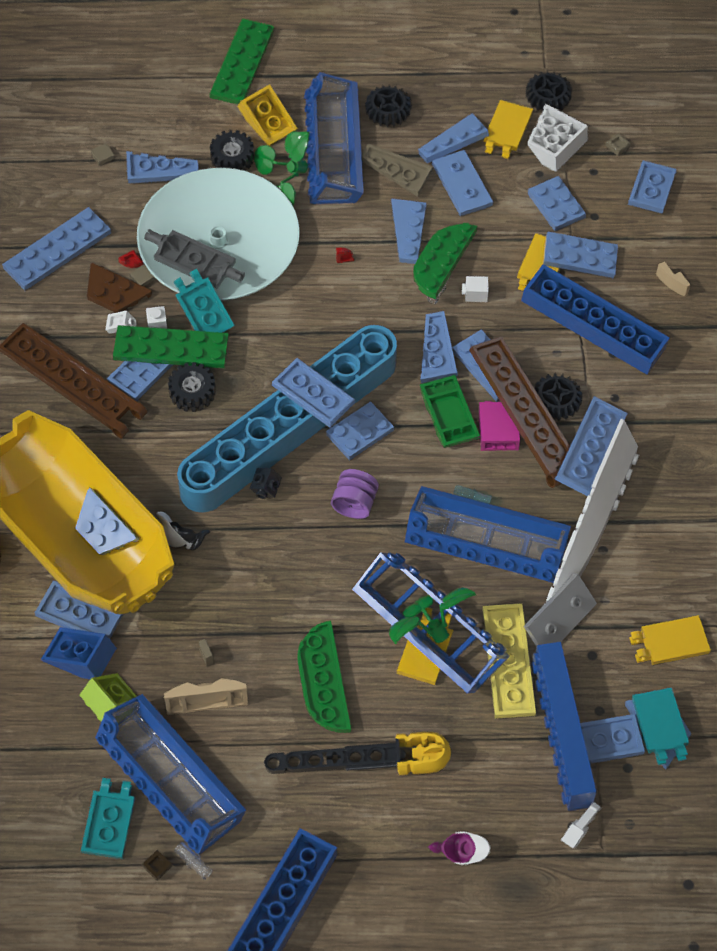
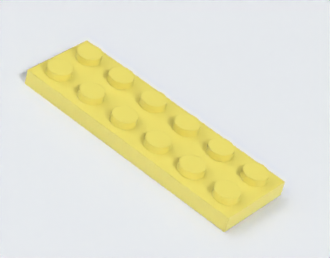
[482,604,536,718]

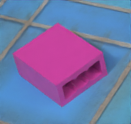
[478,401,520,451]

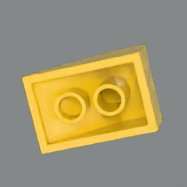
[237,84,298,146]

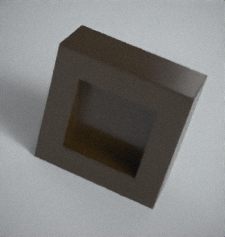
[142,850,172,881]

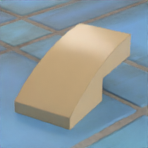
[656,261,690,297]

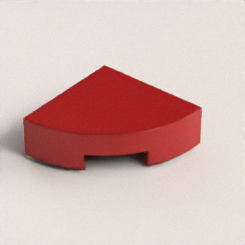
[336,247,355,263]
[118,250,143,268]

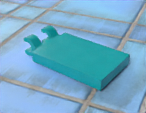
[173,268,235,333]
[632,687,689,765]
[81,778,135,859]

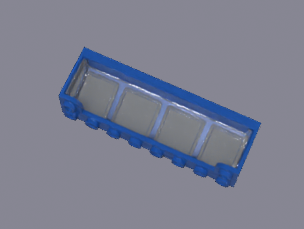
[304,72,363,204]
[405,486,571,583]
[95,694,246,855]

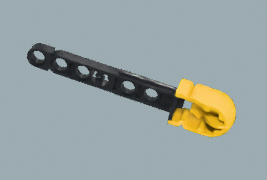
[264,732,451,775]

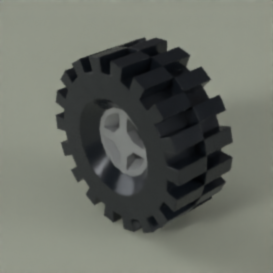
[210,130,254,171]
[168,362,216,412]

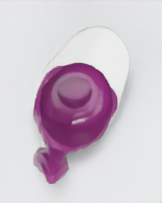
[428,832,490,864]

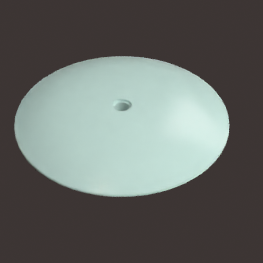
[137,168,299,300]

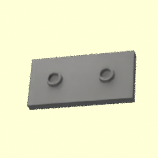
[523,573,597,646]

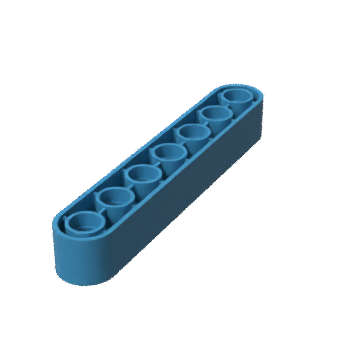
[177,325,397,512]

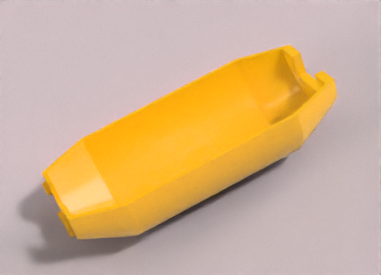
[0,410,174,614]

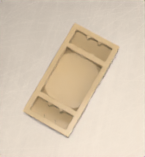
[164,678,248,715]

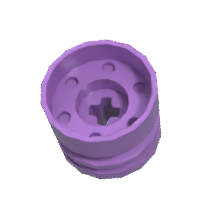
[331,469,379,519]

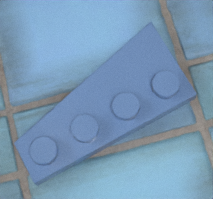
[418,113,489,163]
[126,151,198,184]
[391,199,426,264]
[421,311,458,383]

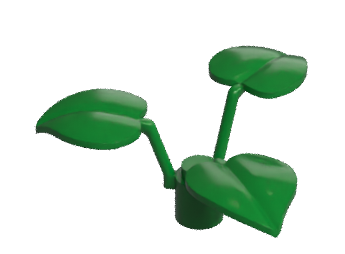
[254,132,310,206]
[389,587,477,644]

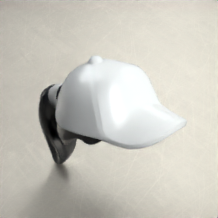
[156,512,210,550]

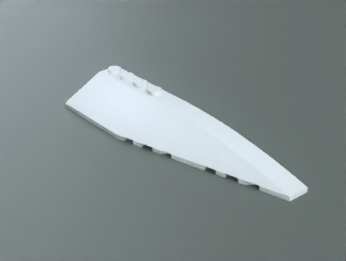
[546,419,639,602]

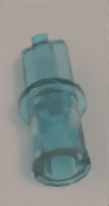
[453,485,492,504]

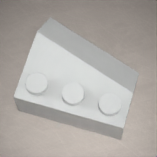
[528,104,588,172]

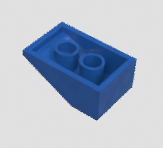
[41,627,117,679]

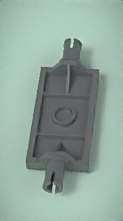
[144,229,245,289]

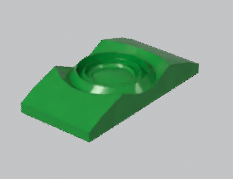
[420,375,480,448]

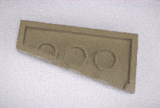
[361,144,432,197]

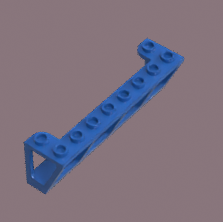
[352,552,510,693]

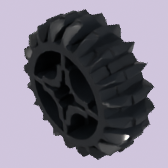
[525,70,572,111]
[365,84,412,128]
[534,372,583,421]

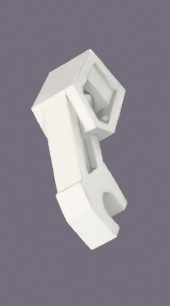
[561,802,602,849]

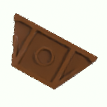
[87,263,152,313]

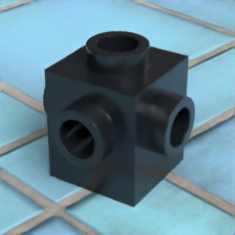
[249,468,282,499]

